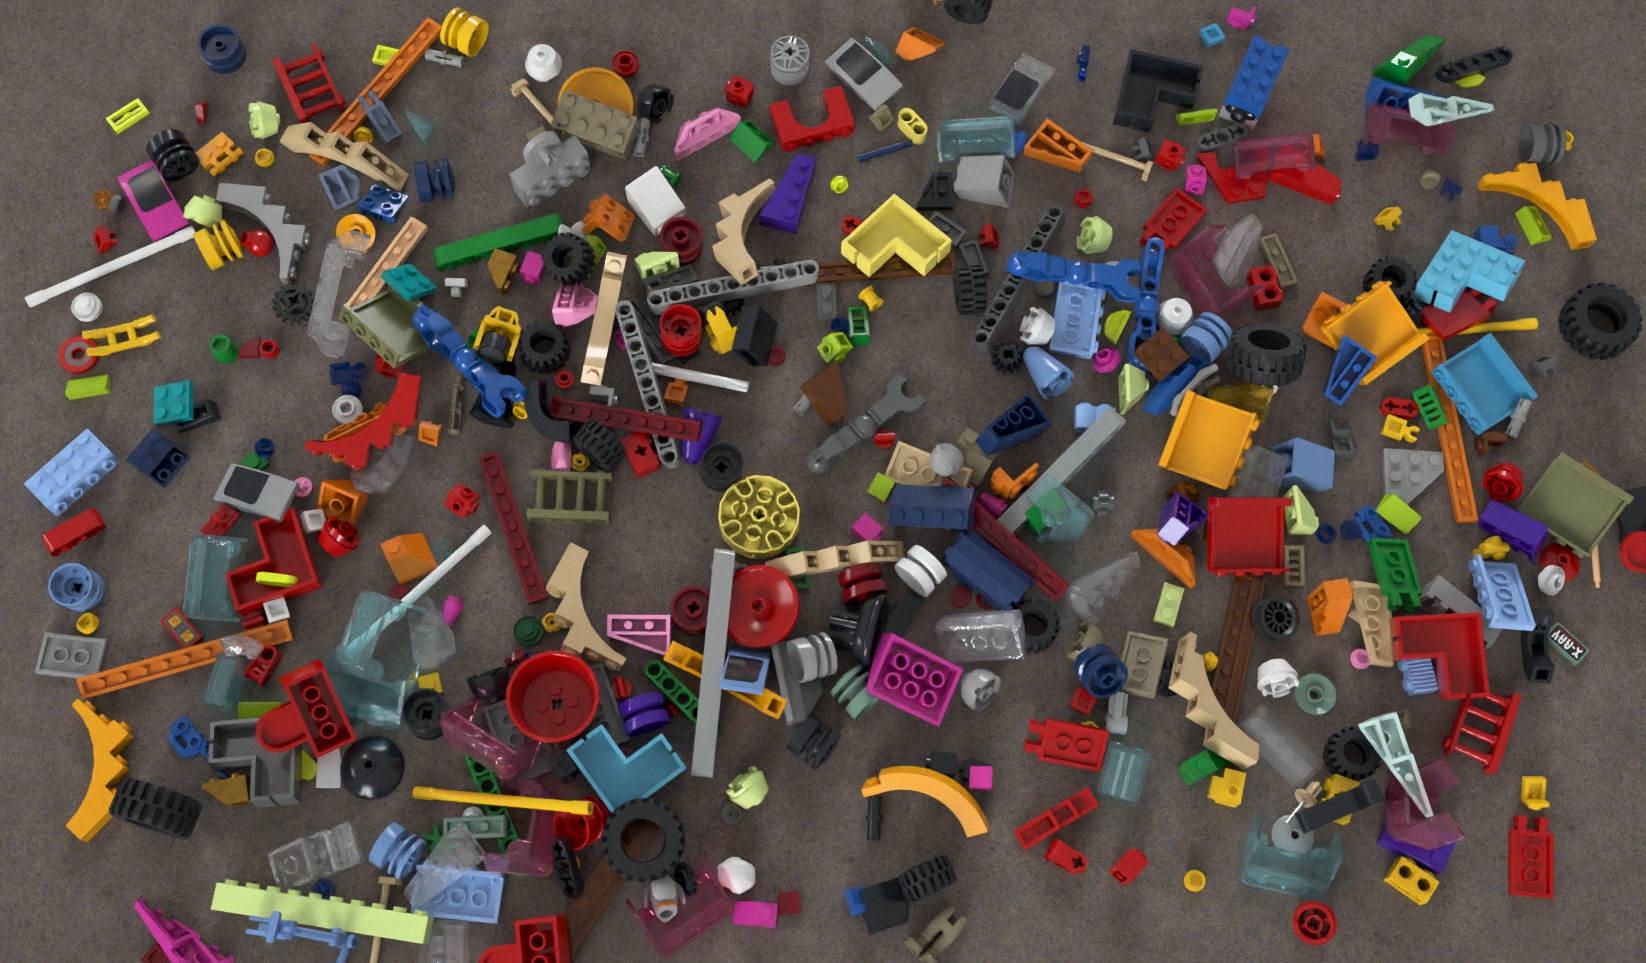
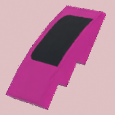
[117,160,190,243]

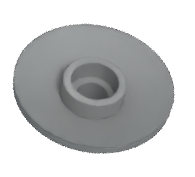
[1272,815,1314,857]

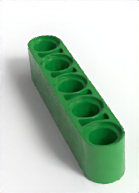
[644,660,723,740]

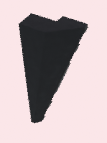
[469,346,517,429]

